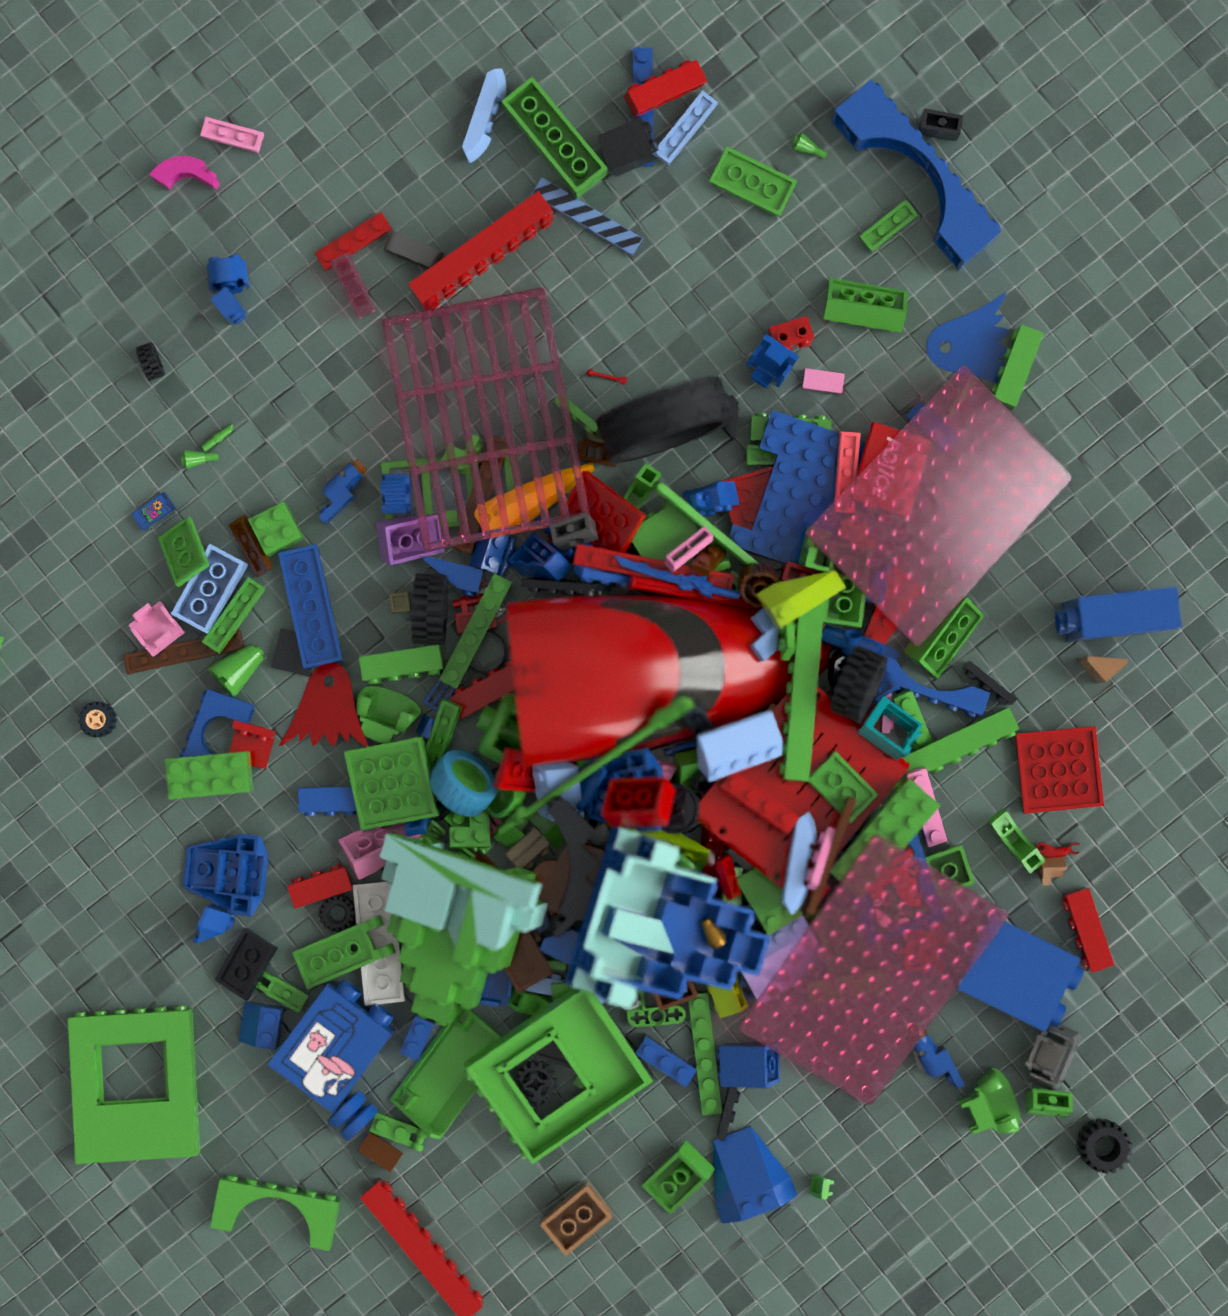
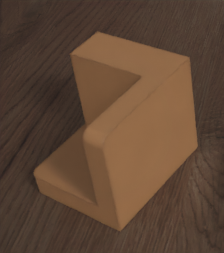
[1039,857,1067,886]

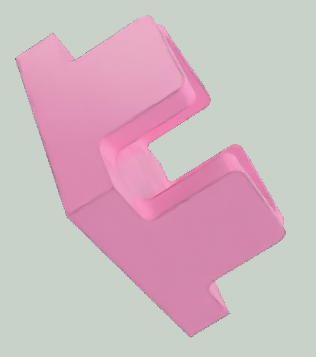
[128,601,185,657]

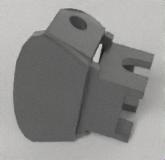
[1025,1025,1081,1091]

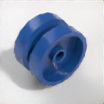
[327,1090,379,1142]

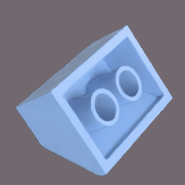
[532,762,584,822]

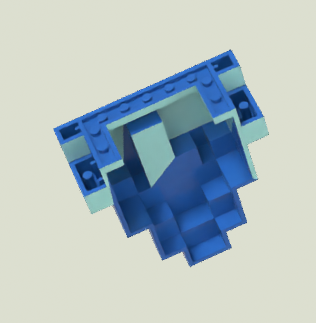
[565,827,770,1008]

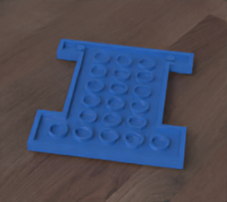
[728,410,866,573]

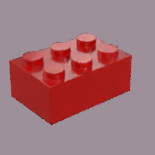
[601,777,675,827]

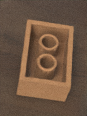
[540,1181,613,1256]

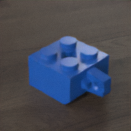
[682,482,739,517]

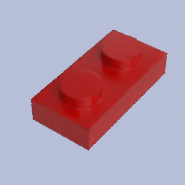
[715,855,742,900]

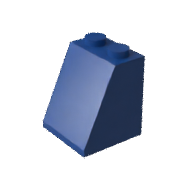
[717,1041,780,1088]

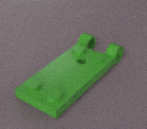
[292,915,396,989]

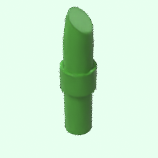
[201,424,233,452]

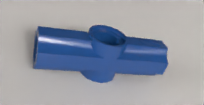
[821,625,884,656]

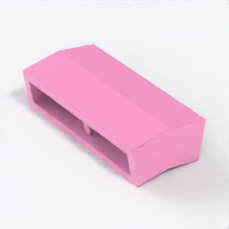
[664,526,713,573]

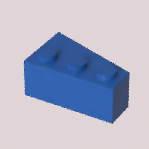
[507,532,572,581]

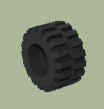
[1076,1119,1132,1174]

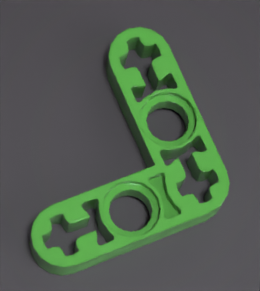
[627,988,686,1027]

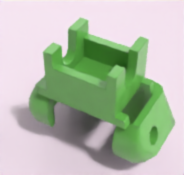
[356,685,422,743]
[957,1067,1020,1135]

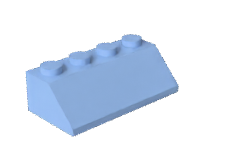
[697,710,782,782]

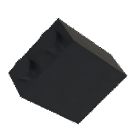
[598,117,658,177]

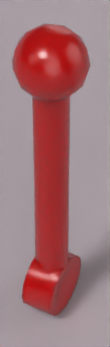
[587,369,627,385]

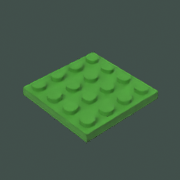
[344,736,439,830]

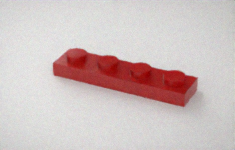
[314,212,392,271]

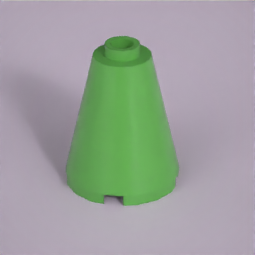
[208,644,264,697]

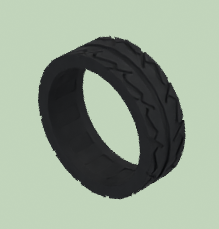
[596,376,734,463]

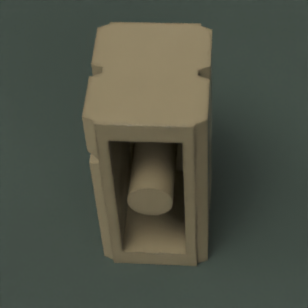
[505,826,551,870]

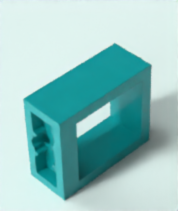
[857,696,923,761]

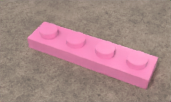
[905,766,947,847]

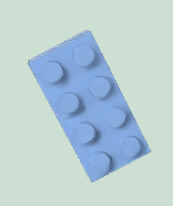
[171,544,249,634]

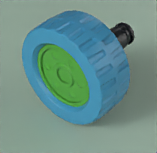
[430,750,498,821]

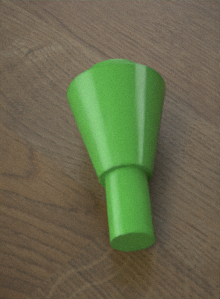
[791,132,827,159]
[181,450,218,469]

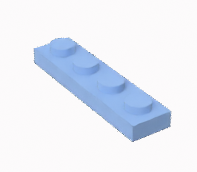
[657,90,718,166]

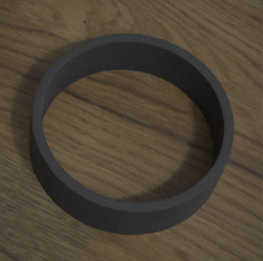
[469,630,507,674]

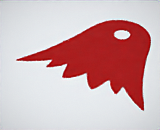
[279,663,368,747]

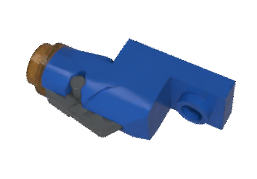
[319,459,367,524]
[908,1027,965,1089]

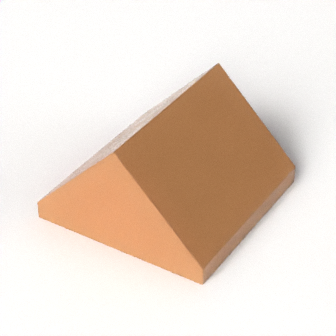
[1079,656,1128,683]

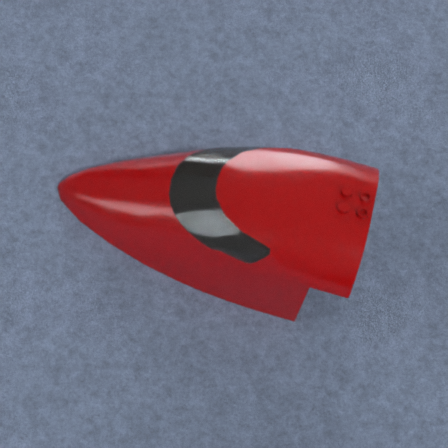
[507,595,834,766]

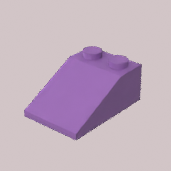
[376,513,445,565]

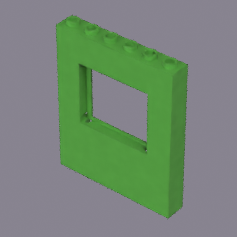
[463,988,653,1164]
[68,1005,200,1164]

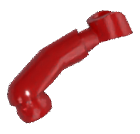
[1036,842,1080,858]

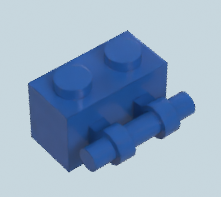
[469,528,516,577]

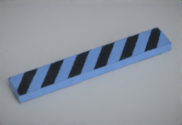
[531,177,643,257]

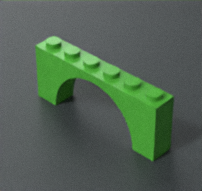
[210,1174,341,1251]

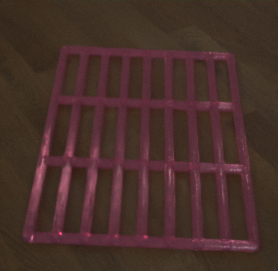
[382,288,590,551]

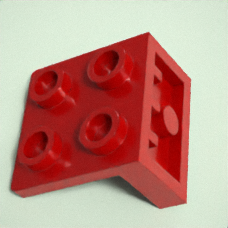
[229,720,277,769]

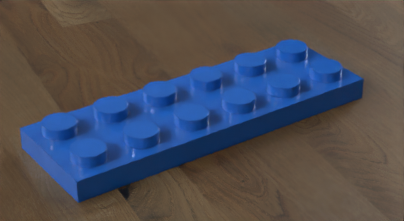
[278,544,343,669]

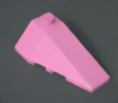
[338,822,423,880]

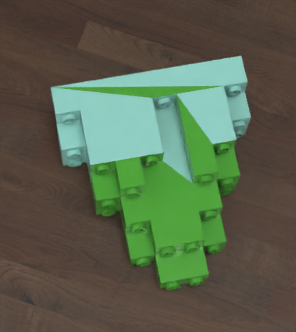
[380,833,548,1026]

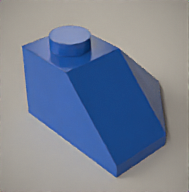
[193,904,236,944]

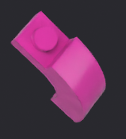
[149,156,220,190]

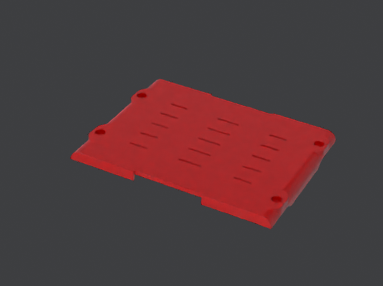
[697,687,910,898]

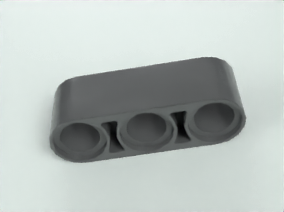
[384,231,444,270]

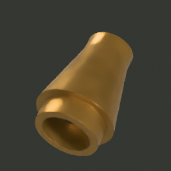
[700,917,726,949]

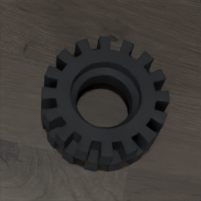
[136,342,165,381]
[318,895,356,932]

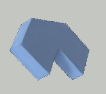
[750,607,779,662]

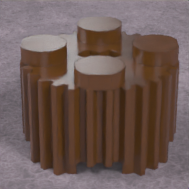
[738,562,779,609]

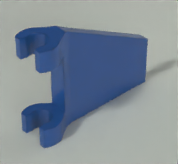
[576,758,607,813]

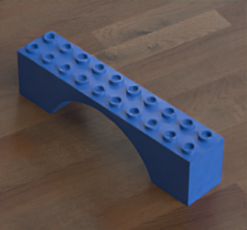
[831,79,1001,271]

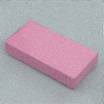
[802,368,845,394]

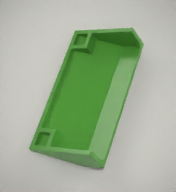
[389,1004,504,1139]

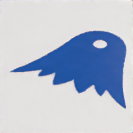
[927,292,1009,383]

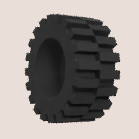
[411,573,448,645]
[830,646,888,723]

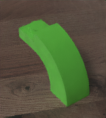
[623,463,662,510]
[987,808,1045,874]

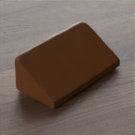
[357,1132,403,1173]

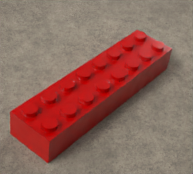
[408,191,554,311]

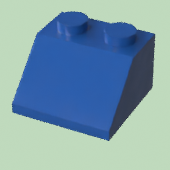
[239,1001,285,1050]

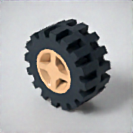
[78,702,117,738]

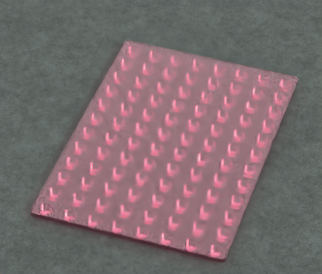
[806,366,1072,646]
[739,834,1008,1105]

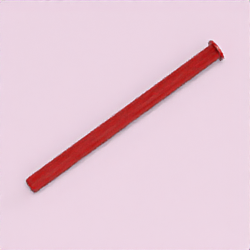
[628,574,762,611]

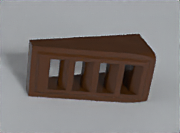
[575,439,617,467]

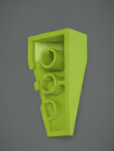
[756,570,846,629]
[640,830,710,866]

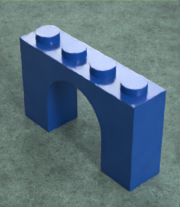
[179,689,256,758]

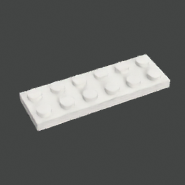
[353,881,405,1006]

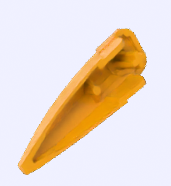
[474,463,595,536]

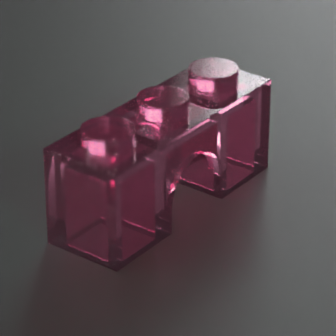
[330,253,377,319]

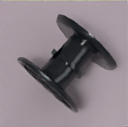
[661,784,703,835]

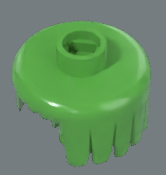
[475,693,522,764]

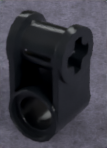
[828,647,849,688]

